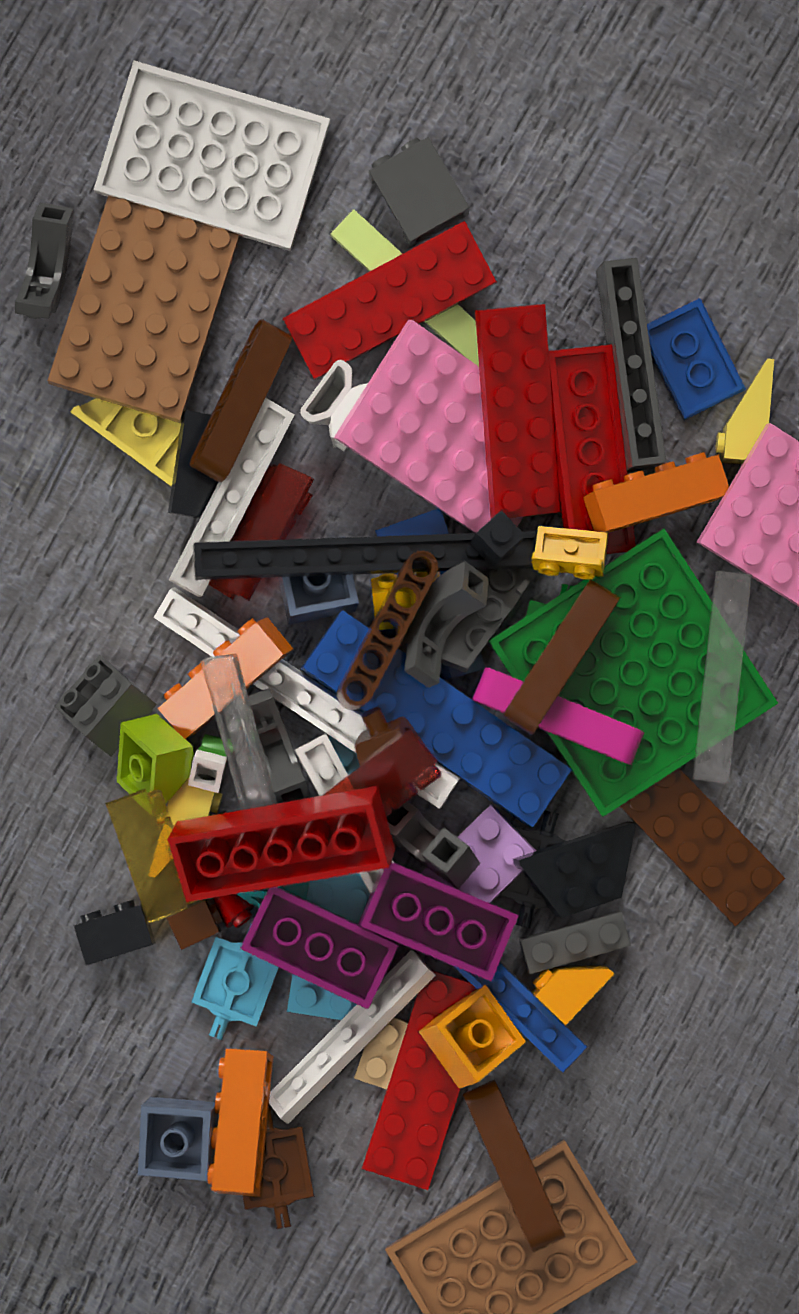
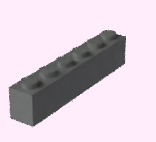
[596,258,666,472]

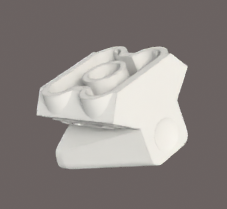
[300,360,368,452]

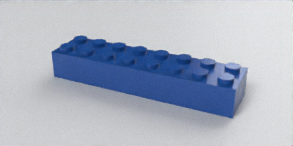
[300,610,572,827]

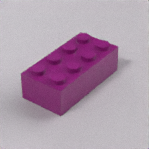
[358,862,519,981]
[240,887,398,1009]

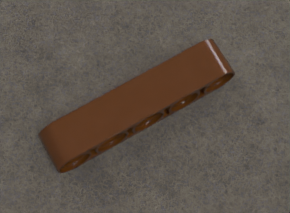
[190,319,292,483]
[337,551,438,710]
[503,579,621,735]
[463,1079,565,1252]

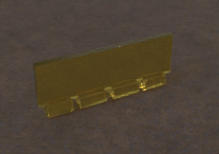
[105,789,197,924]

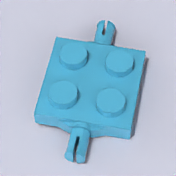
[191,923,279,1040]

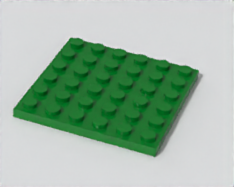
[489,528,778,817]

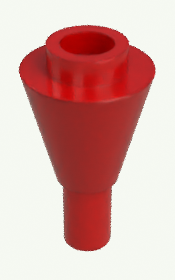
[213,894,254,929]

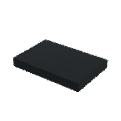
[168,410,219,519]

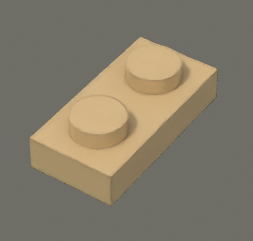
[354,1017,408,1089]

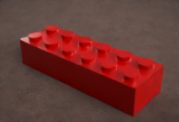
[167,786,395,902]

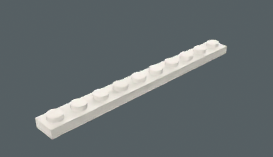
[154,587,460,809]

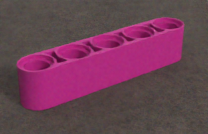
[472,667,644,765]

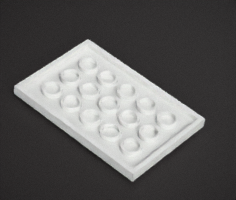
[94,61,330,251]

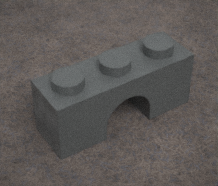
[383,792,480,890]
[518,911,631,974]

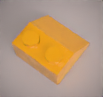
[531,965,614,1025]
[419,985,526,1089]

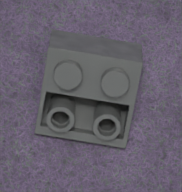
[54,655,157,757]

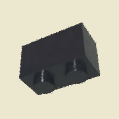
[74,900,156,966]

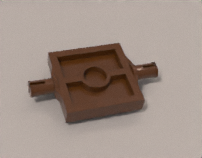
[242,1108,315,1229]

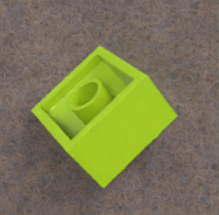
[117,714,194,815]

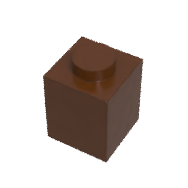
[167,900,224,950]

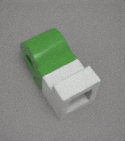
[188,734,232,793]

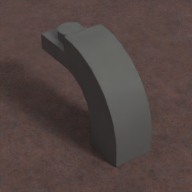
[15,203,74,319]
[398,561,489,688]
[237,688,312,804]

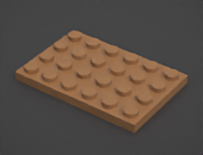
[47,195,240,423]
[385,1140,637,1314]

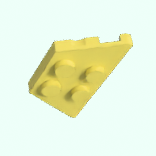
[71,398,181,487]

